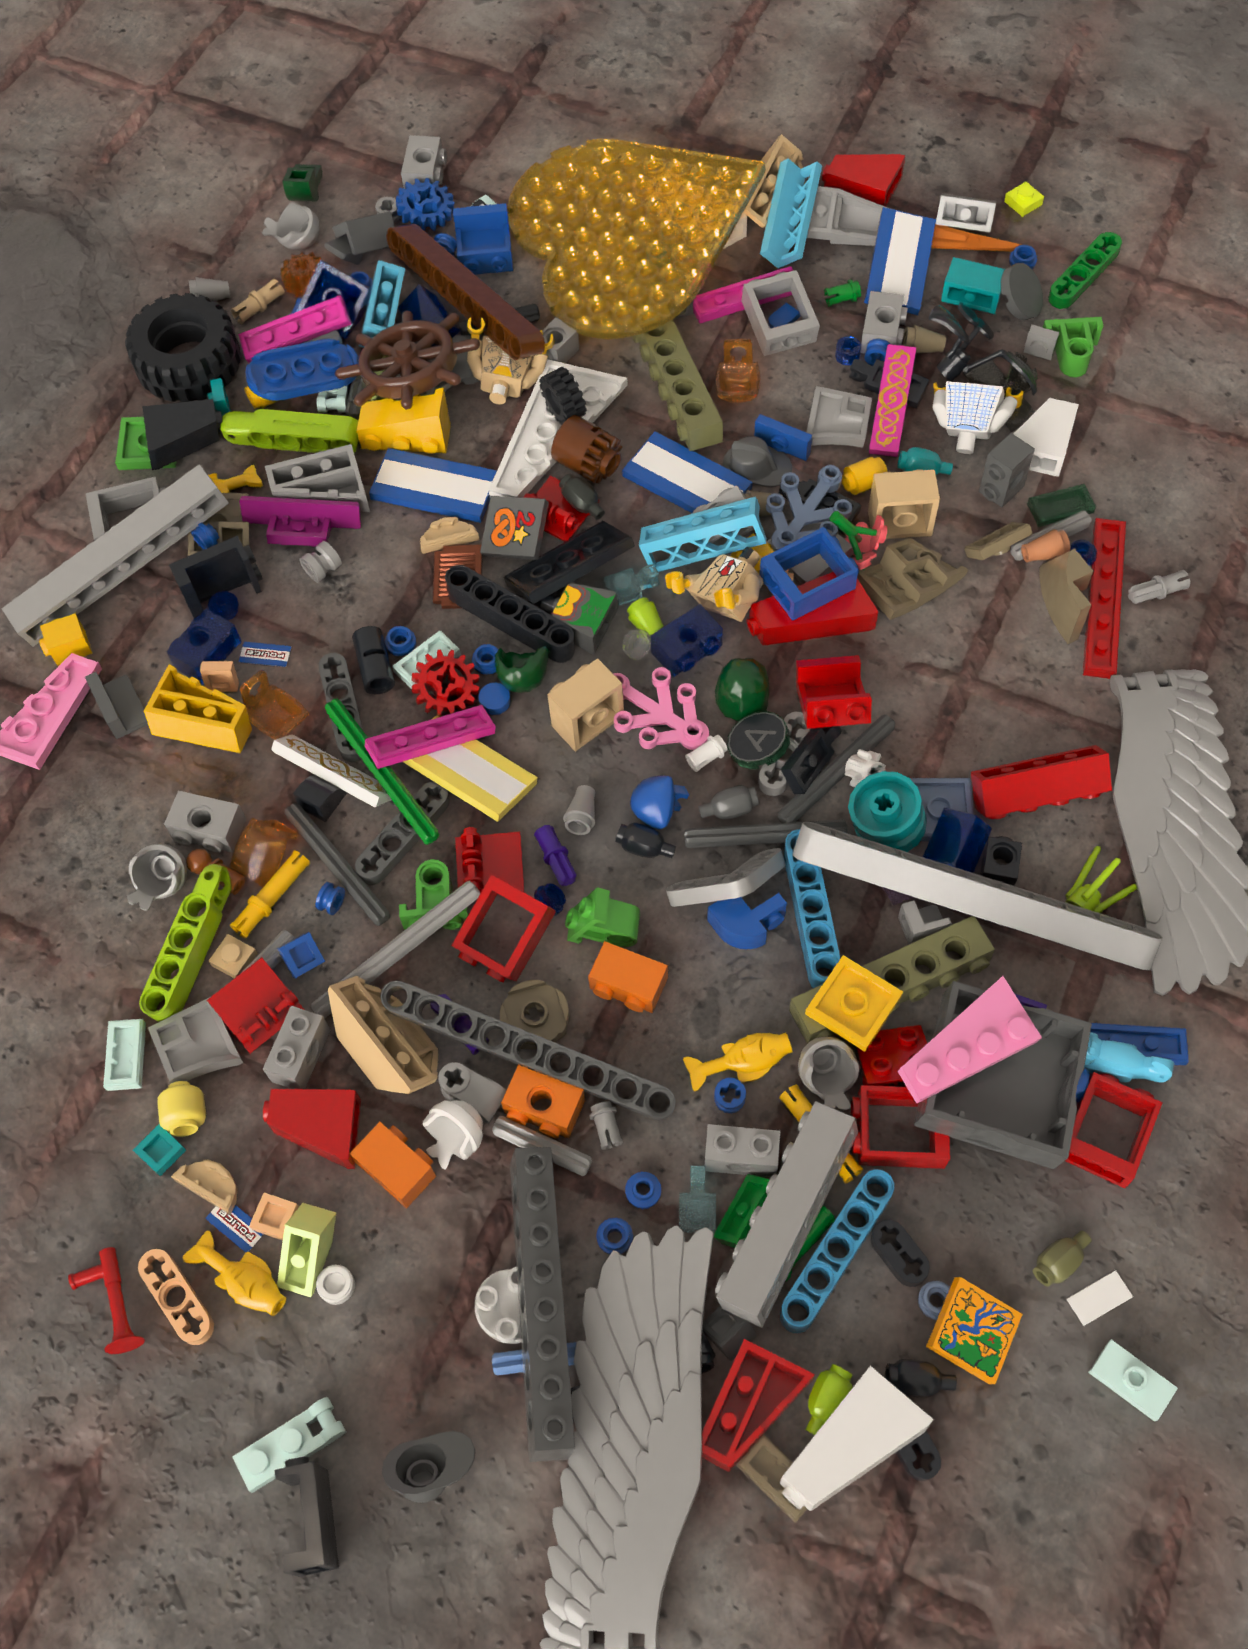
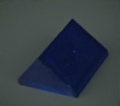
[297,259,371,339]

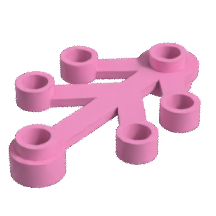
[614,667,709,750]

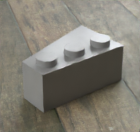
[265,444,370,512]

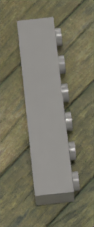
[715,1101,858,1328]

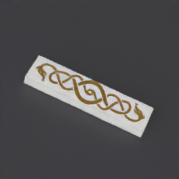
[271,734,392,807]

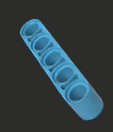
[784,829,840,988]
[780,1169,894,1333]

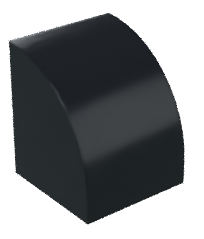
[293,775,347,822]

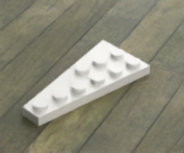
[489,359,628,498]

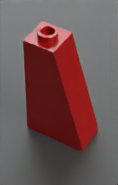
[747,572,878,646]

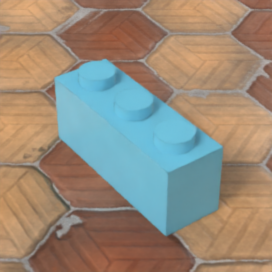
[359,260,405,348]

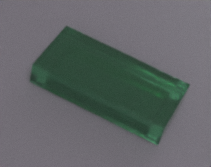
[1027,484,1096,527]

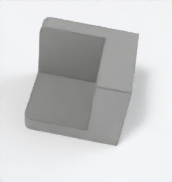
[898,900,952,945]

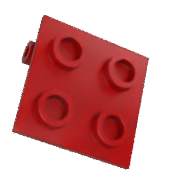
[523,476,600,542]
[455,827,525,894]
[206,957,305,1054]
[856,1025,927,1087]

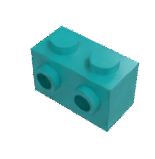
[941,257,1005,314]

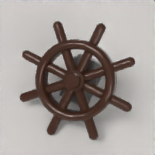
[335,311,480,409]

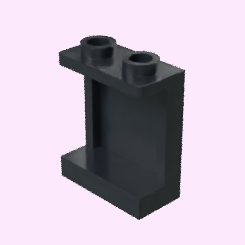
[169,536,263,622]
[274,1457,339,1577]

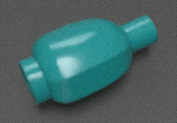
[897,447,953,475]

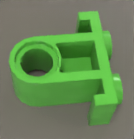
[1043,317,1104,377]
[399,859,470,930]
[565,887,640,947]

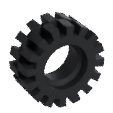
[539,367,587,425]

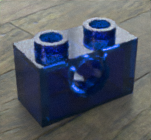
[650,604,723,677]
[166,608,242,685]

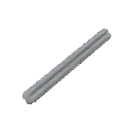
[311,881,480,1019]

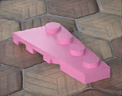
[0,653,102,770]
[898,976,1042,1103]

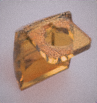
[716,339,760,403]
[240,670,310,740]
[229,818,298,888]

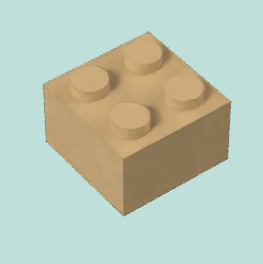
[868,470,940,539]
[547,658,624,752]

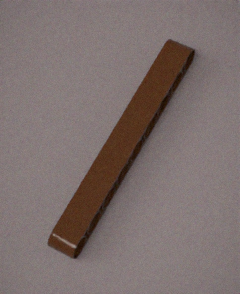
[386,223,545,360]

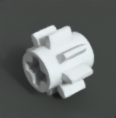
[845,749,886,787]

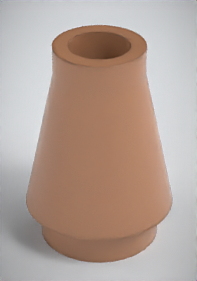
[1021,529,1070,562]

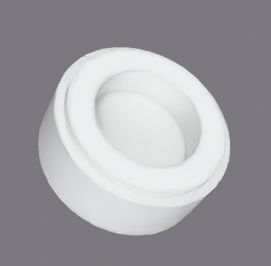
[316,1265,355,1305]

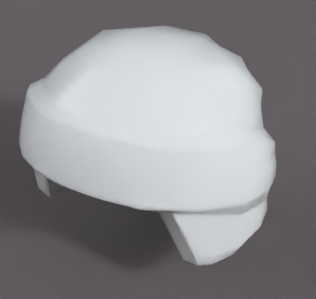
[423,1100,483,1169]

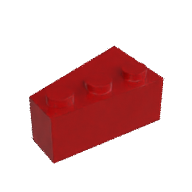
[702,1339,815,1472]

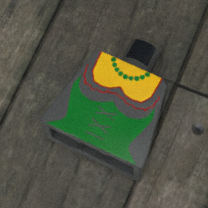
[540,583,618,654]

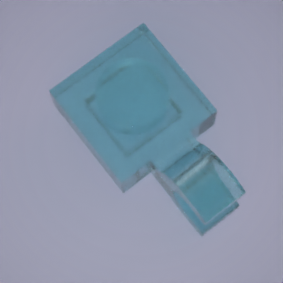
[603,564,660,606]
[679,1166,716,1233]

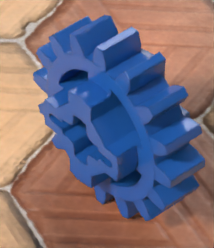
[396,178,454,231]

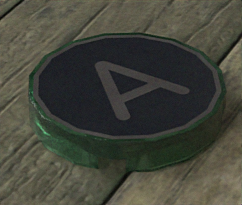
[727,711,790,769]

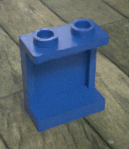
[453,203,513,275]

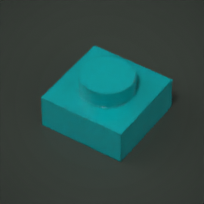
[207,378,231,416]
[133,1124,186,1176]

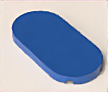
[246,339,359,401]

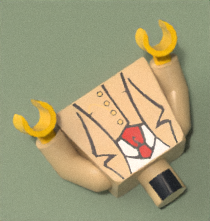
[665,547,763,622]

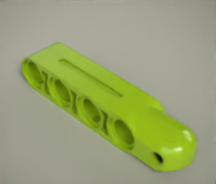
[220,409,359,453]
[139,864,231,1022]

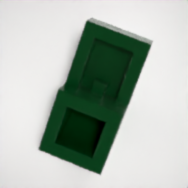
[283,164,323,202]

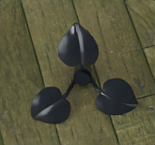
[929,303,1037,395]

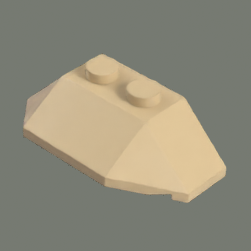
[736,134,805,228]
[328,976,438,1094]

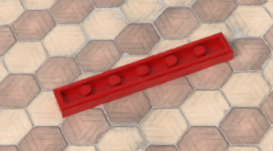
[1083,518,1126,679]

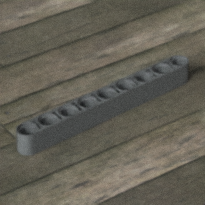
[380,980,676,1121]

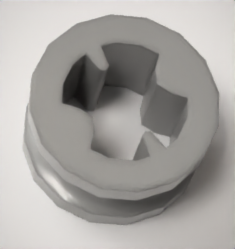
[375,197,401,223]

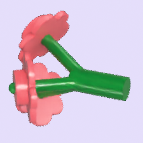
[830,511,887,570]

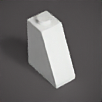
[1014,398,1079,477]

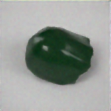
[495,646,550,693]
[715,658,769,722]

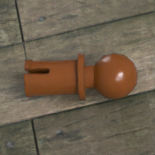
[186,849,246,895]

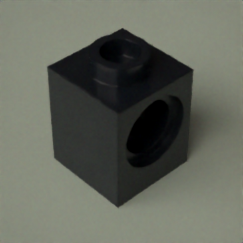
[980,836,1022,886]

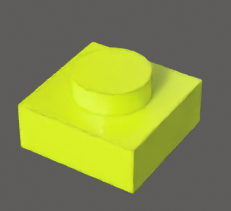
[1004,182,1044,217]

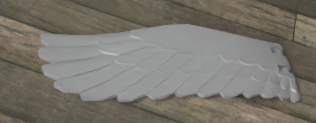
[1110,669,1248,996]
[540,1226,714,1649]

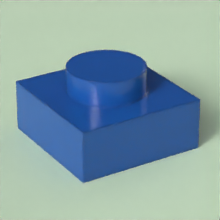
[277,932,325,978]

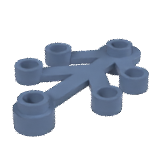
[766,465,852,551]

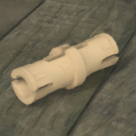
[231,278,284,324]

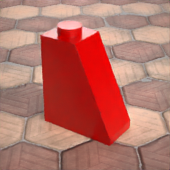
[822,154,906,207]
[263,1089,361,1169]

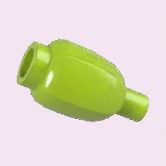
[805,1364,853,1436]

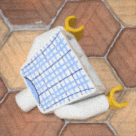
[932,381,1024,454]

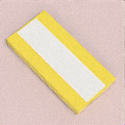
[403,715,538,822]

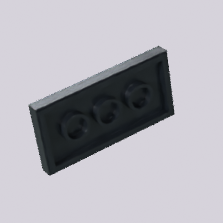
[503,521,635,604]

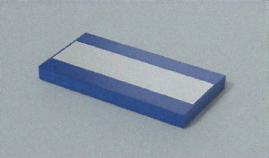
[864,207,936,315]
[622,431,752,513]
[369,448,497,523]

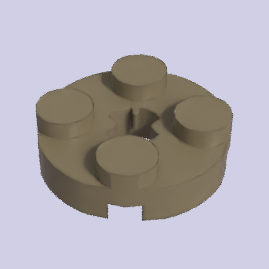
[500,980,569,1050]

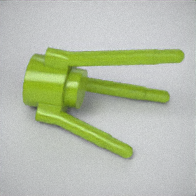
[1065,846,1137,913]

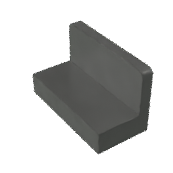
[332,211,395,255]
[85,672,148,739]

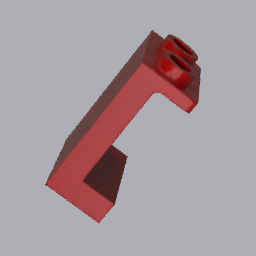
[796,655,872,729]

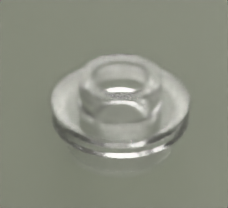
[622,629,651,660]

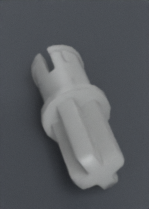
[1128,570,1190,604]

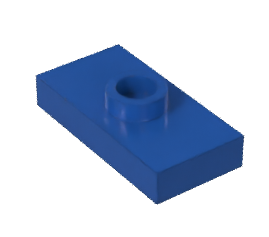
[754,414,812,461]

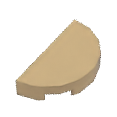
[420,517,480,554]
[171,1159,237,1215]

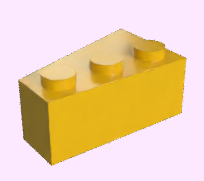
[356,388,451,454]
[144,664,252,754]

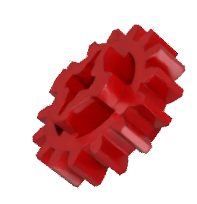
[411,649,479,717]

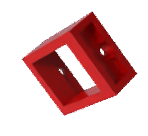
[451,874,556,983]
[1065,1072,1163,1189]
[851,1085,950,1169]

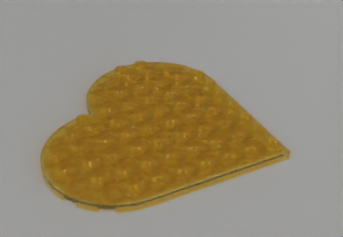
[507,139,766,340]

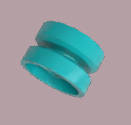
[848,771,927,852]

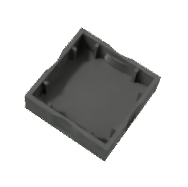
[914,981,1092,1169]

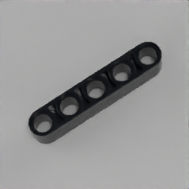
[445,565,575,663]

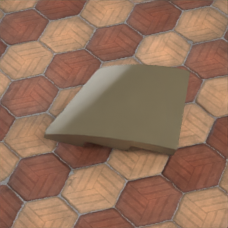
[188,493,249,556]
[857,538,968,620]
[1039,549,1093,644]

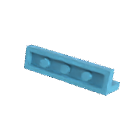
[760,158,822,268]
[639,496,767,574]

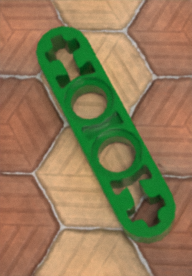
[1048,232,1122,309]

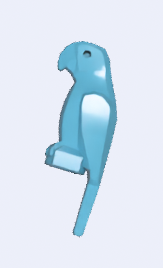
[1084,1032,1175,1083]

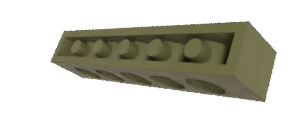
[631,305,723,451]
[789,916,995,1044]

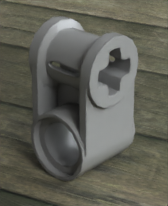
[438,1062,506,1124]

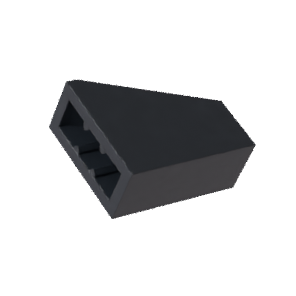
[142,399,222,470]

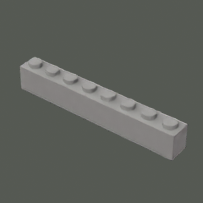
[2,464,229,647]

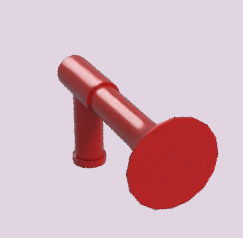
[68,1247,145,1354]

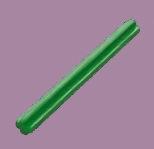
[325,699,439,845]

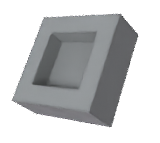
[1024,325,1059,360]

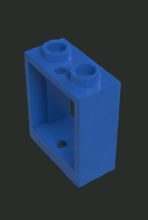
[760,527,859,621]

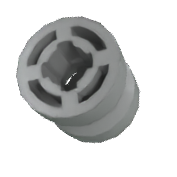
[299,541,342,583]

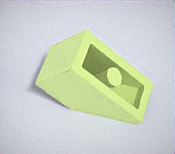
[277,1203,337,1297]

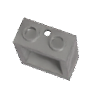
[741,270,820,356]
[85,477,166,541]

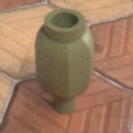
[1033,1231,1091,1287]

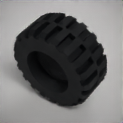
[125,293,241,402]

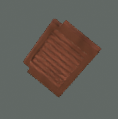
[433,545,482,609]

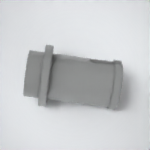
[589,1101,623,1150]

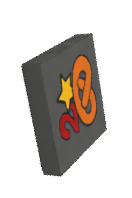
[480,496,549,560]

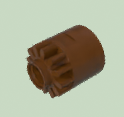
[551,415,622,484]

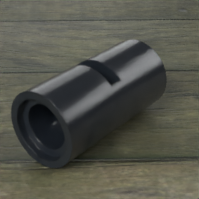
[352,626,395,695]

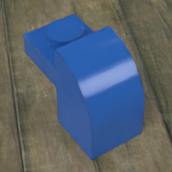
[707,893,787,949]

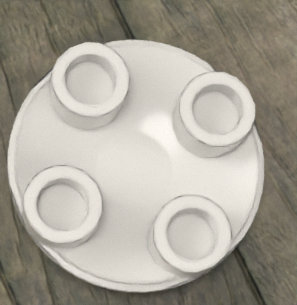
[474,1267,521,1344]

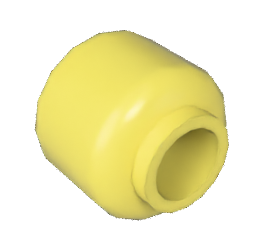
[157,1081,206,1137]

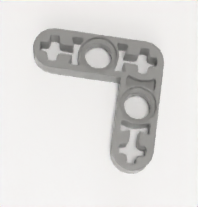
[666,848,786,907]

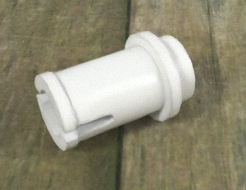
[685,735,728,772]

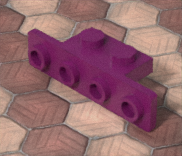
[239,496,361,547]

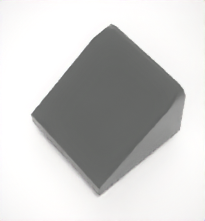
[324,235,364,265]
[702,1306,756,1361]

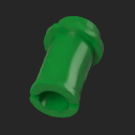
[824,279,861,307]

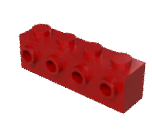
[971,745,1112,819]

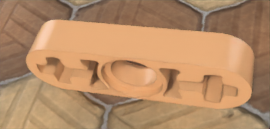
[138,1249,214,1345]

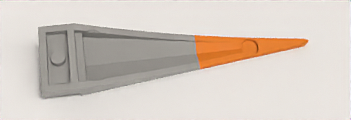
[807,186,1021,252]

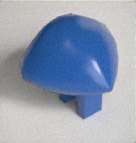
[630,775,690,830]

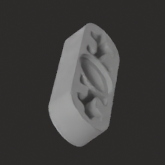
[758,712,811,796]

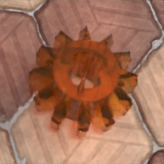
[280,251,328,299]

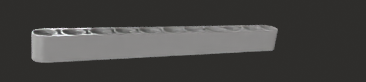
[792,822,1163,970]

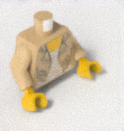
[467,317,555,405]

